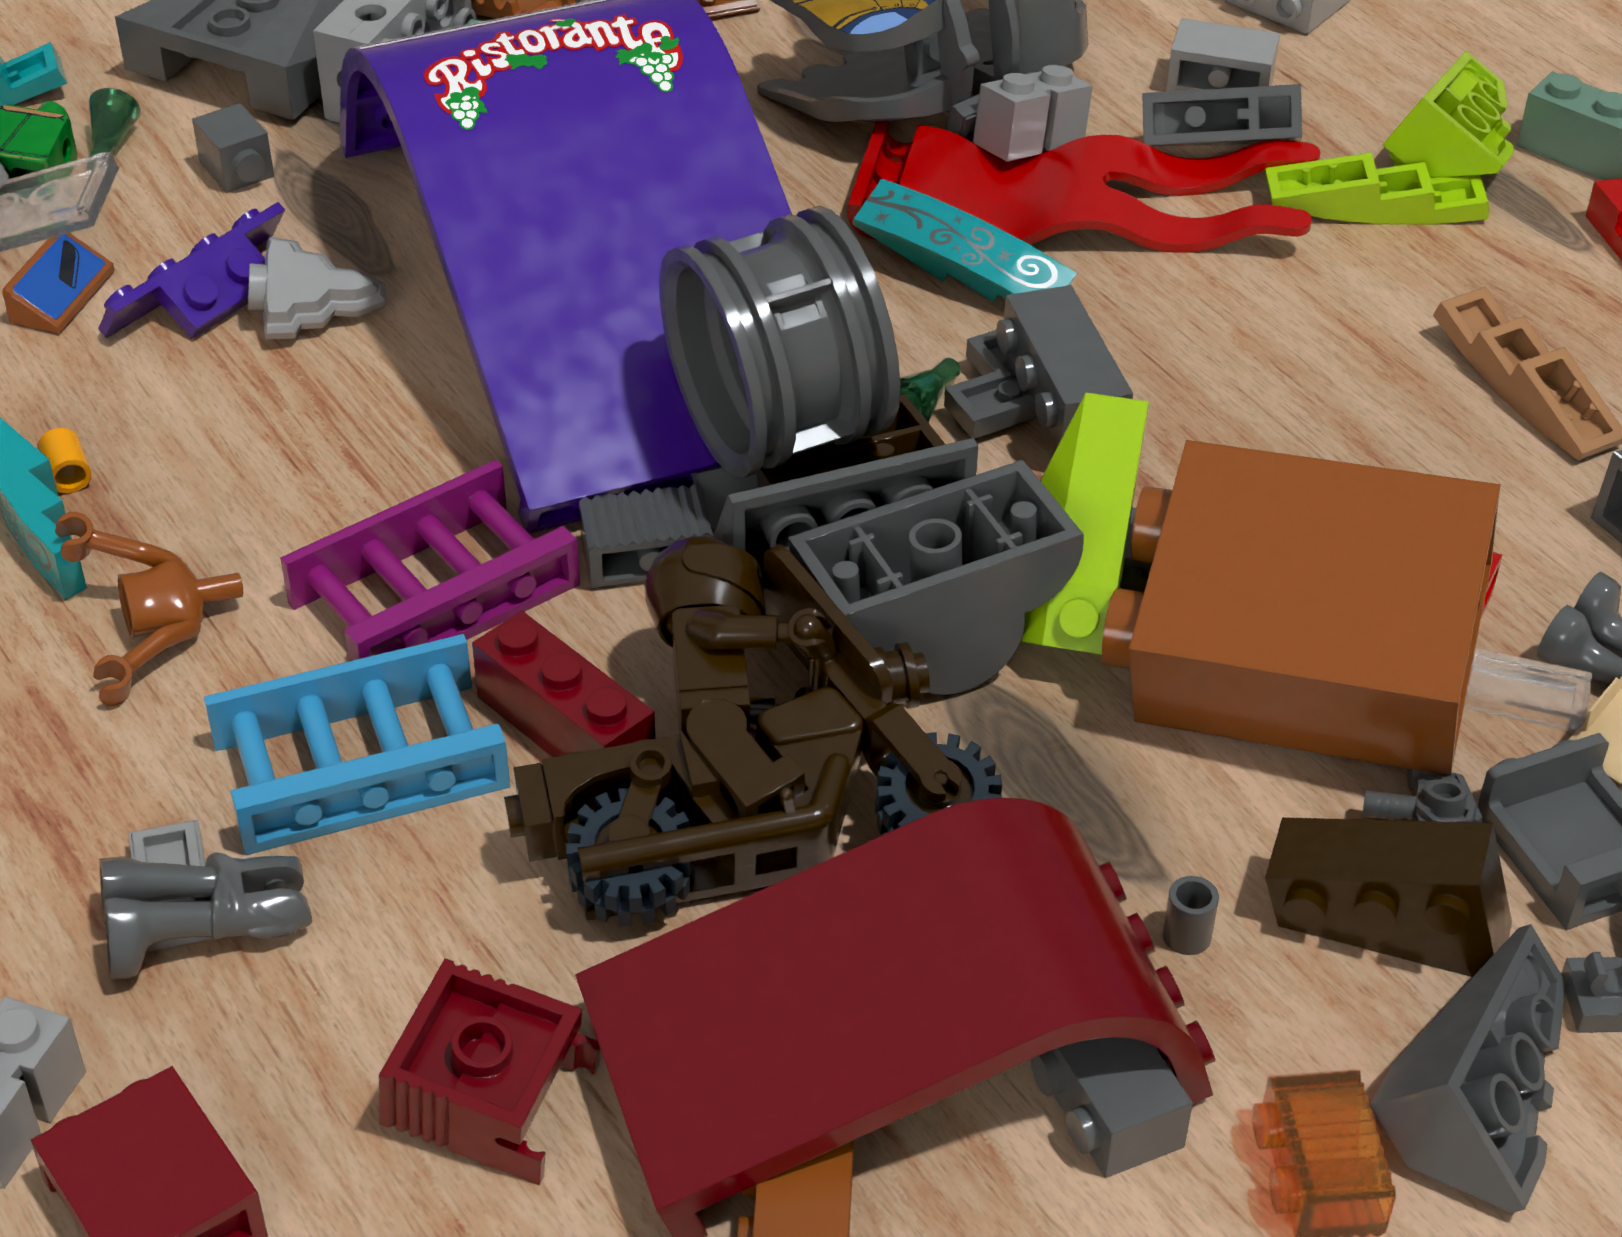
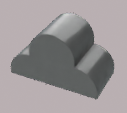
[788,460,1084,695]

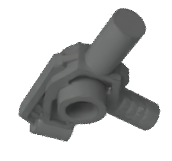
[1362,769,1483,823]

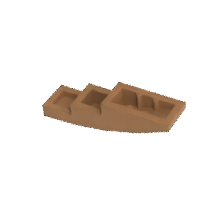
[1433,286,1622,460]

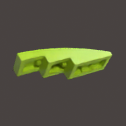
[1265,152,1489,225]

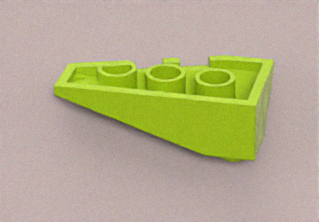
[1382,51,1514,178]
[1021,392,1149,655]

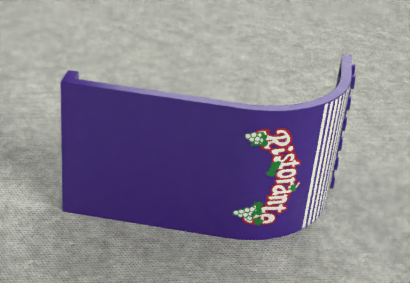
[340,0,792,534]

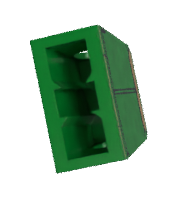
[0,101,78,208]

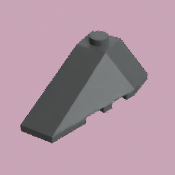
[1370,924,1566,1213]

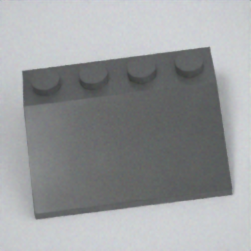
[713,438,978,583]

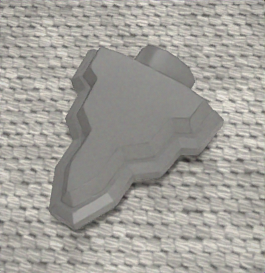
[248,237,386,339]

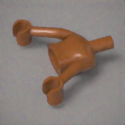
[55,512,244,706]

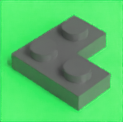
[944,330,1037,438]

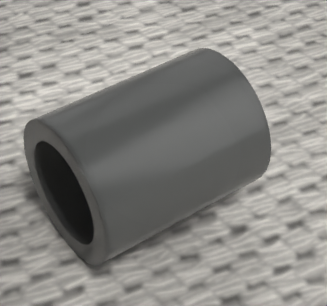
[1162,876,1219,955]

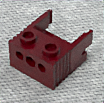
[379,958,600,1185]

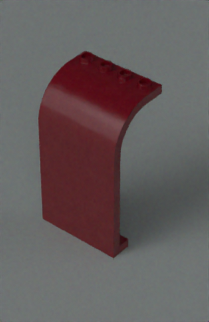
[575,798,1216,1237]

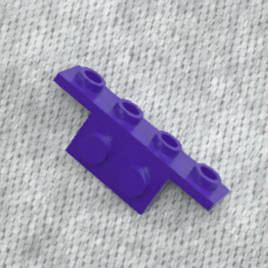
[98,202,285,339]

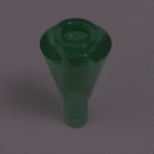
[87,88,141,174]
[900,358,960,423]

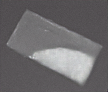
[1464,648,1592,732]

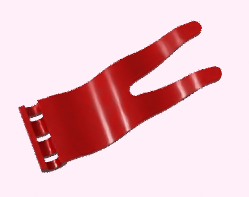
[847,121,1320,253]

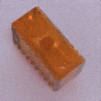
[1252,1069,1396,1237]

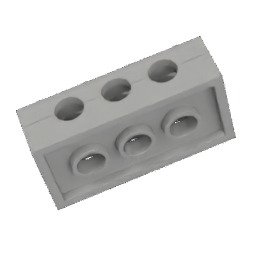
[313,0,476,123]

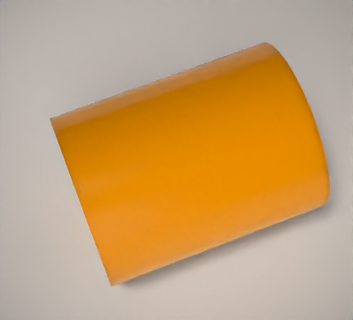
[37,428,92,494]

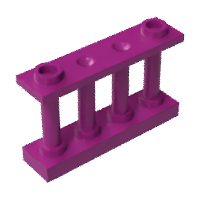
[280,459,580,661]

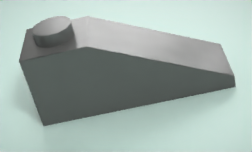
[1142,84,1302,146]

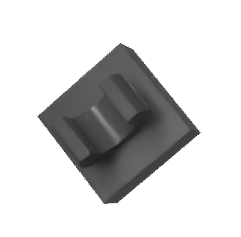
[1561,952,1622,1033]

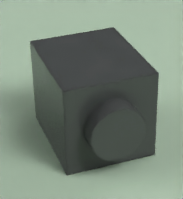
[192,103,274,193]

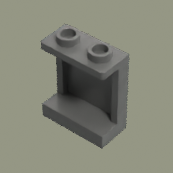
[1477,733,1622,930]

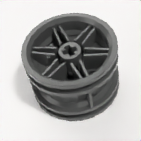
[659,205,900,478]

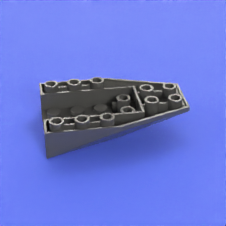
[115,0,343,120]

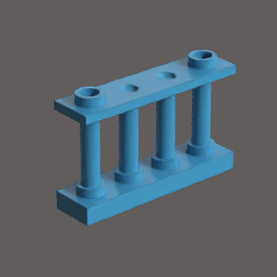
[204,634,511,856]

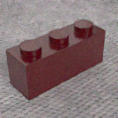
[472,611,656,757]

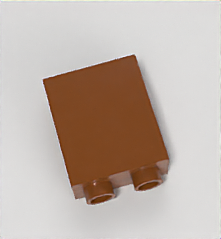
[1102,440,1501,776]

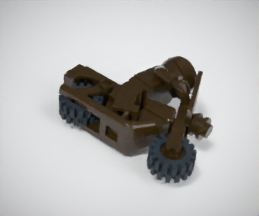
[504,536,1003,926]

